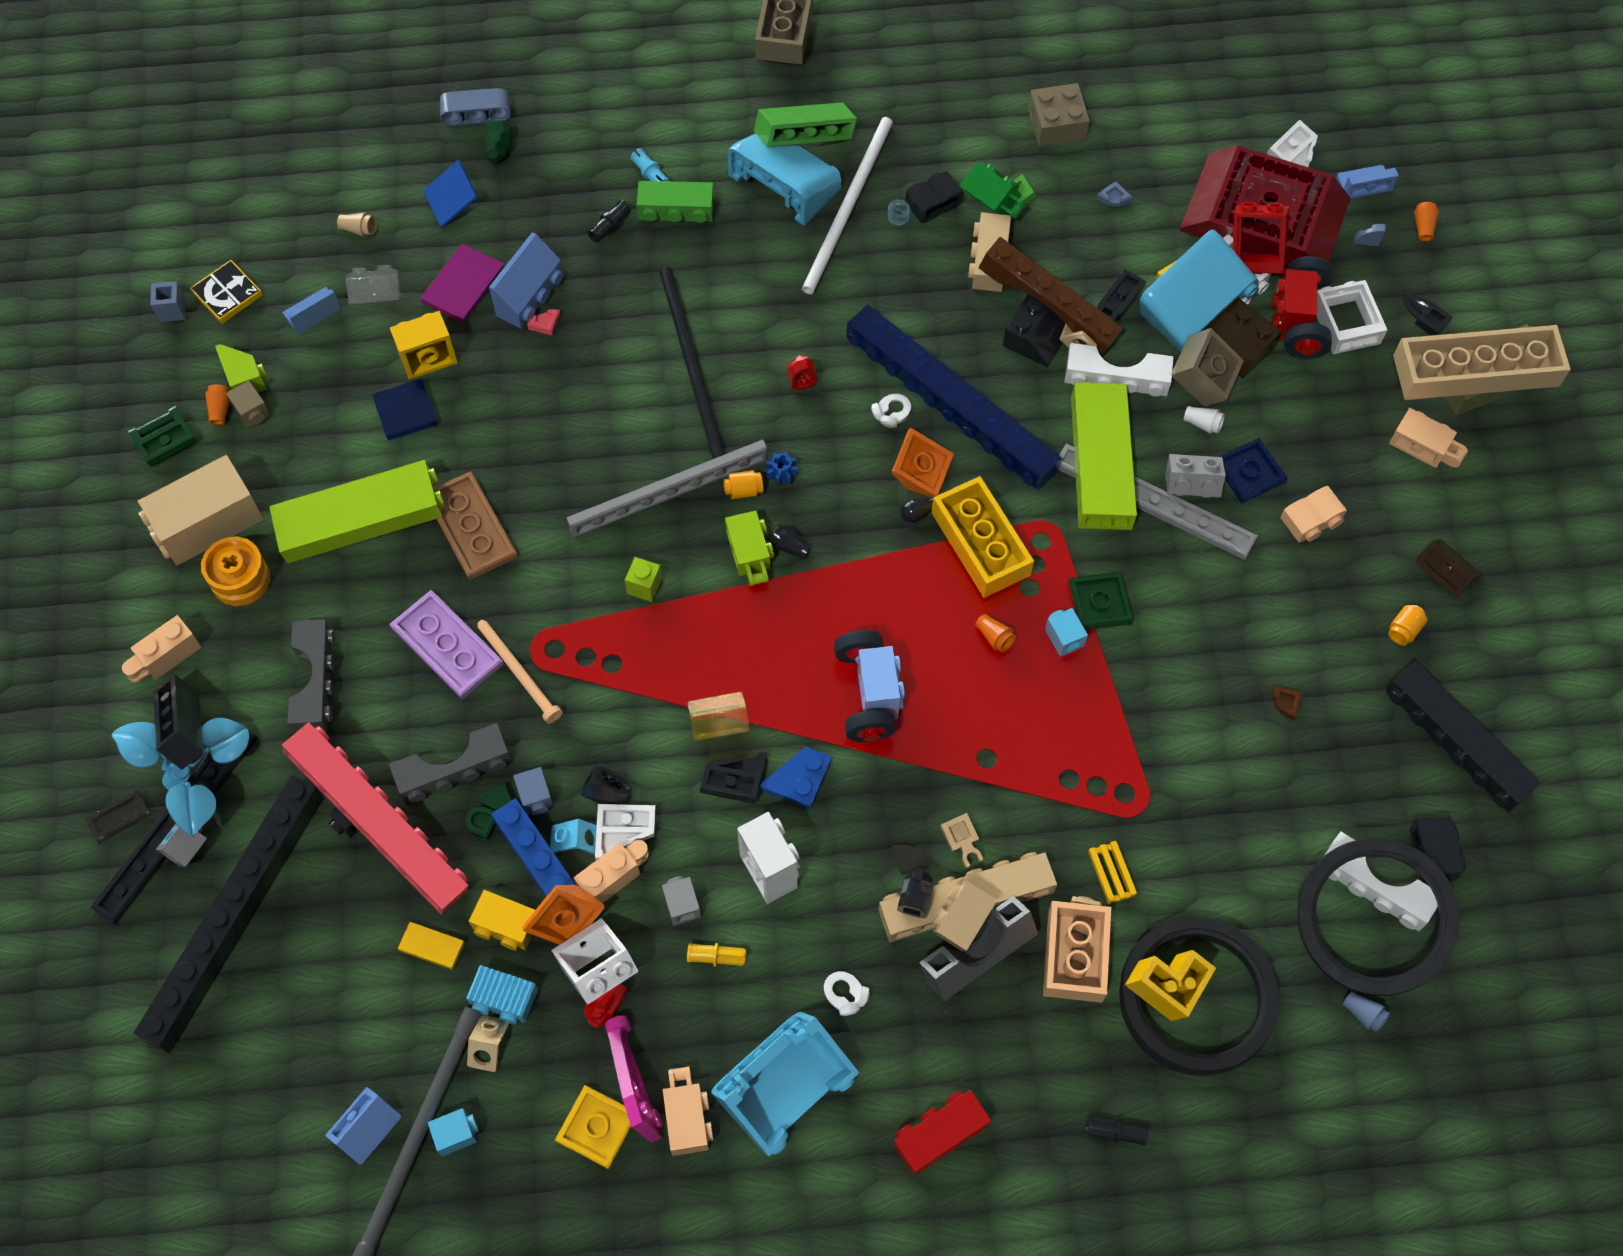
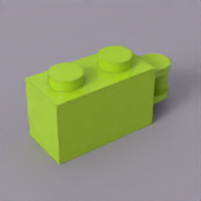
[725,511,774,586]

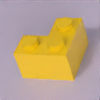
[1125,950,1216,1021]

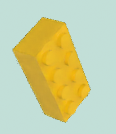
[931,476,1034,598]

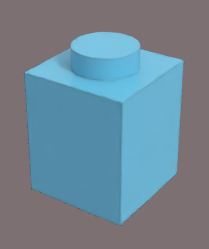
[1045,608,1088,657]
[427,1108,479,1157]

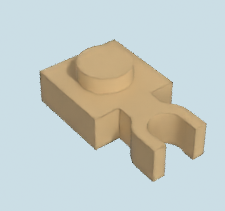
[940,813,983,868]

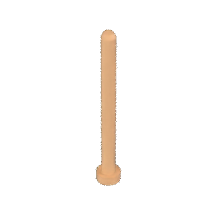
[478,620,563,724]

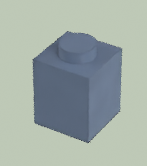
[150,281,186,322]
[513,767,554,815]

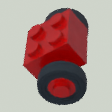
[1271,256,1332,359]

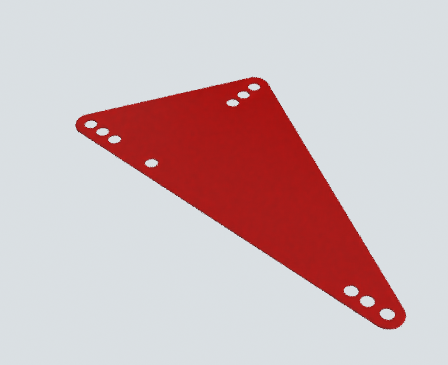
[530,520,1150,818]

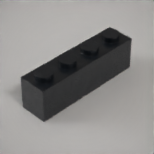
[153,674,204,770]

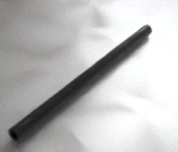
[659,267,725,459]

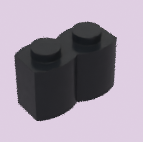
[905,171,964,223]

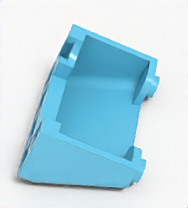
[727,133,841,226]
[1140,229,1258,352]
[711,1012,859,1156]

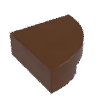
[1272,685,1302,720]

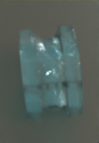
[888,200,910,225]

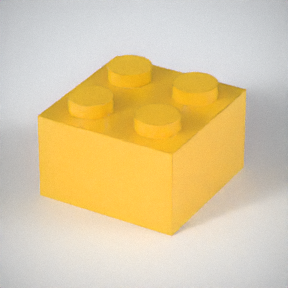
[390,311,458,380]

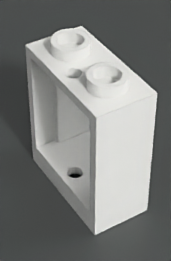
[1317,280,1387,354]
[551,918,639,1005]

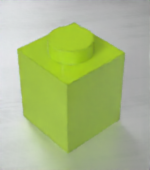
[625,557,662,602]

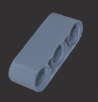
[440,88,511,125]

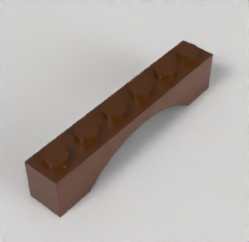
[978,237,1123,357]

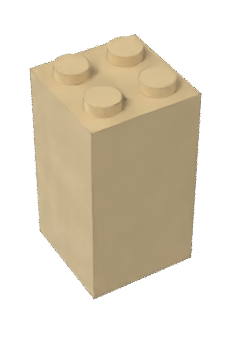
[138,455,264,566]

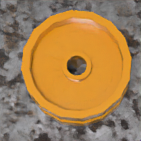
[201,536,270,606]

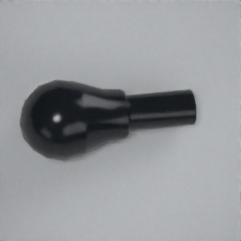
[900,496,936,523]

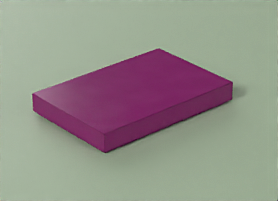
[420,244,505,324]

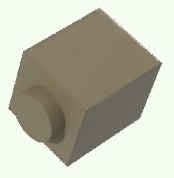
[226,380,270,429]

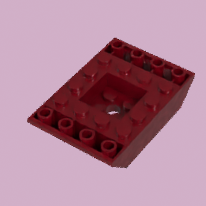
[1179,145,1351,265]

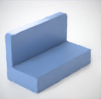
[1336,165,1399,199]
[282,287,341,335]
[325,1087,401,1165]

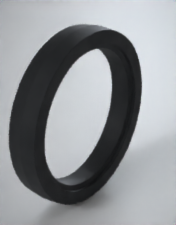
[1297,838,1460,996]
[1119,917,1279,1076]

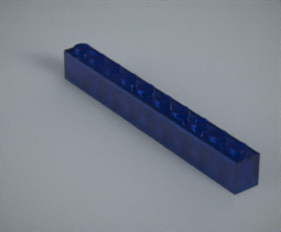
[846,304,1062,491]

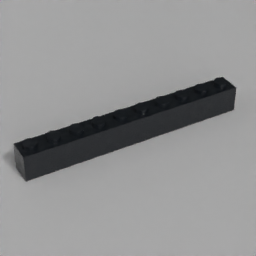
[133,775,324,1054]

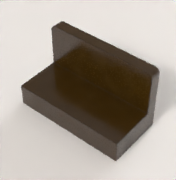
[1415,539,1481,598]

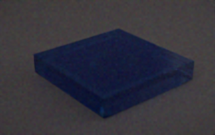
[372,379,438,441]
[1219,438,1288,504]

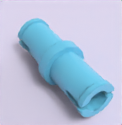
[631,149,670,181]

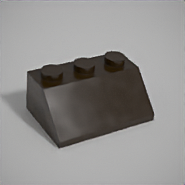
[1202,297,1282,379]

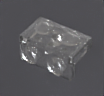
[345,265,401,305]

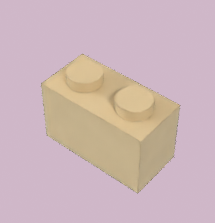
[932,880,997,951]

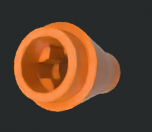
[1414,202,1440,241]
[205,385,230,425]
[975,614,1016,652]

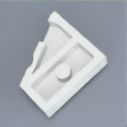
[1267,120,1318,167]
[595,804,656,860]

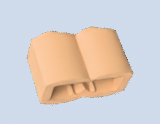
[1280,486,1347,542]

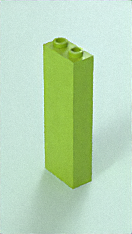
[1071,382,1137,530]
[269,460,445,564]

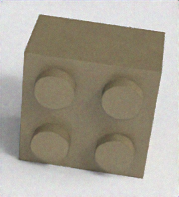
[1028,83,1090,147]
[1171,328,1244,407]

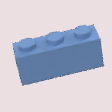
[489,232,564,329]

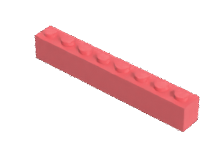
[282,722,468,915]

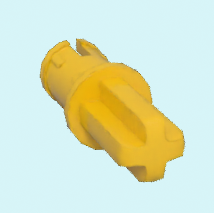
[687,943,746,967]

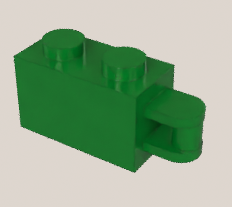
[960,162,1026,219]

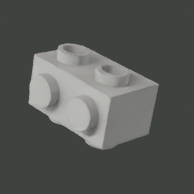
[1165,454,1225,498]

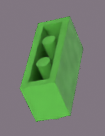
[637,181,714,223]

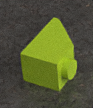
[215,344,267,393]

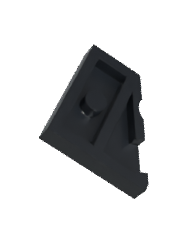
[700,752,767,804]

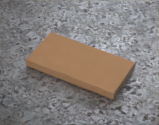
[435,471,518,581]

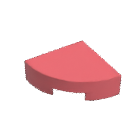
[527,309,561,335]

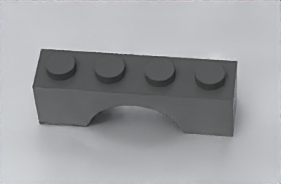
[288,619,335,734]
[389,723,512,803]
[919,896,1038,1001]

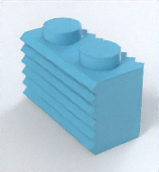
[466,965,538,1025]

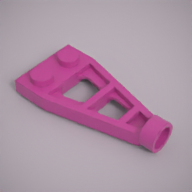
[605,1016,663,1143]

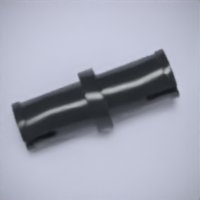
[587,200,631,243]

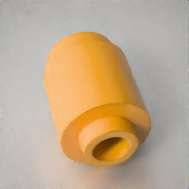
[723,470,763,500]
[1388,605,1428,646]

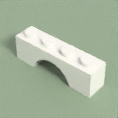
[1064,343,1173,396]
[1324,831,1438,931]

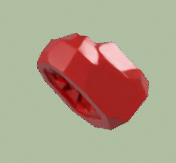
[786,355,817,391]
[584,983,628,1028]

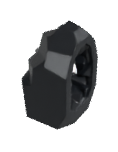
[580,766,632,805]
[897,868,934,918]

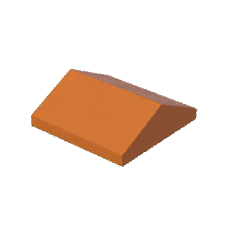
[891,428,954,498]
[522,885,605,945]

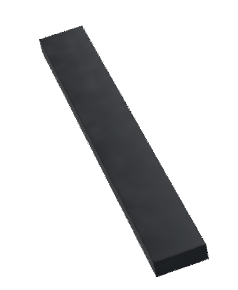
[90,730,258,924]

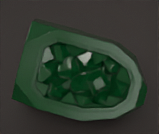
[484,120,512,163]

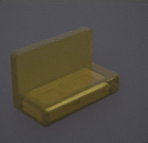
[687,692,750,741]

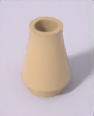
[337,212,377,237]

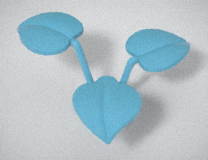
[112,718,249,837]

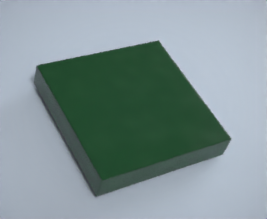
[1067,572,1134,630]

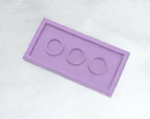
[389,590,504,699]

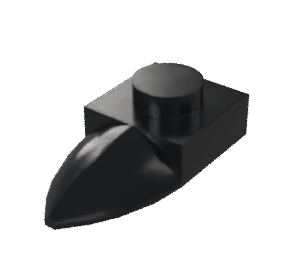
[1403,295,1453,336]

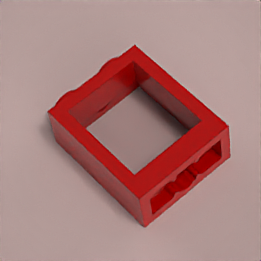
[1233,202,1289,274]

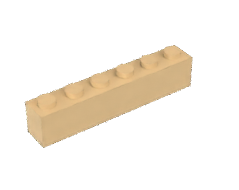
[879,852,1057,943]

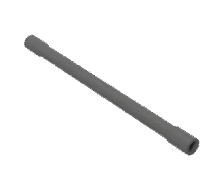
[352,1007,481,1256]

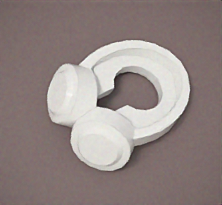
[871,394,911,428]
[824,971,870,1016]

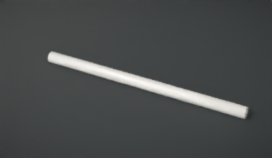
[802,117,893,294]

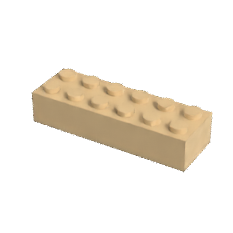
[1393,325,1571,400]

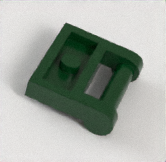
[127,405,197,467]

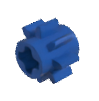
[766,451,798,485]

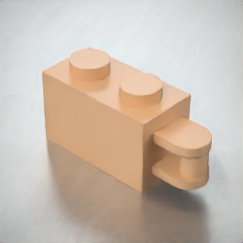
[1389,408,1468,468]
[122,615,202,682]
[573,840,649,903]
[663,1066,713,1156]

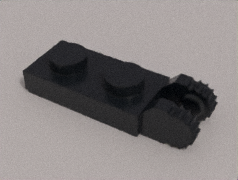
[1097,269,1146,322]

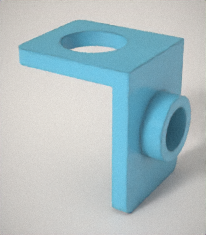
[550,819,597,855]

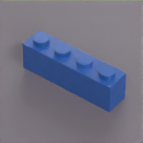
[491,798,575,898]

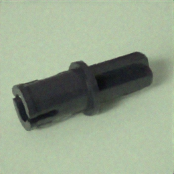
[1086,1116,1148,1146]

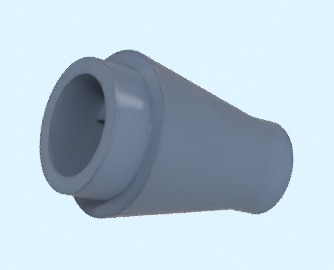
[1343,991,1390,1033]

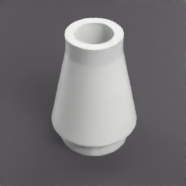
[1184,406,1225,434]

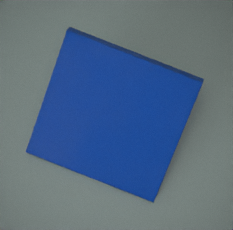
[423,160,478,228]

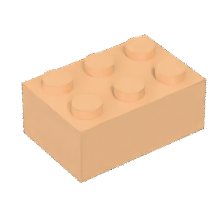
[1043,901,1111,1003]

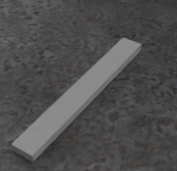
[567,440,767,537]
[1053,443,1258,560]

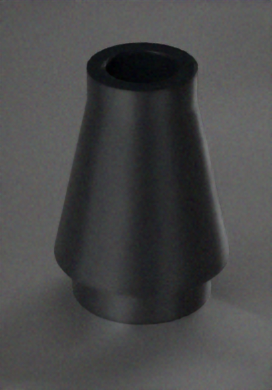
[770,524,812,559]

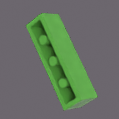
[754,102,857,147]

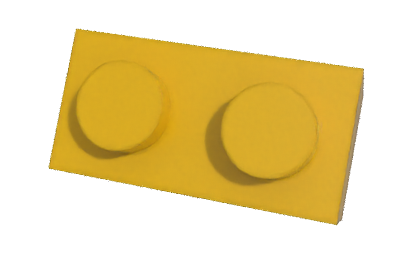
[469,890,535,951]

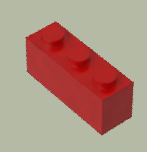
[893,1090,991,1177]

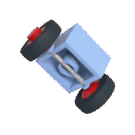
[834,630,904,742]

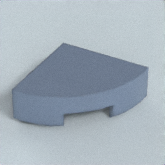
[1097,181,1132,207]
[1354,224,1385,246]

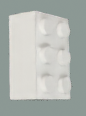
[737,812,800,904]

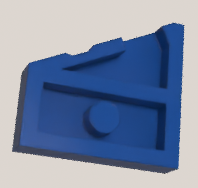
[760,747,832,810]

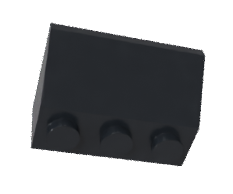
[1003,294,1066,368]

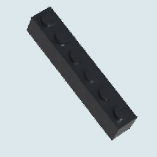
[1386,661,1541,813]

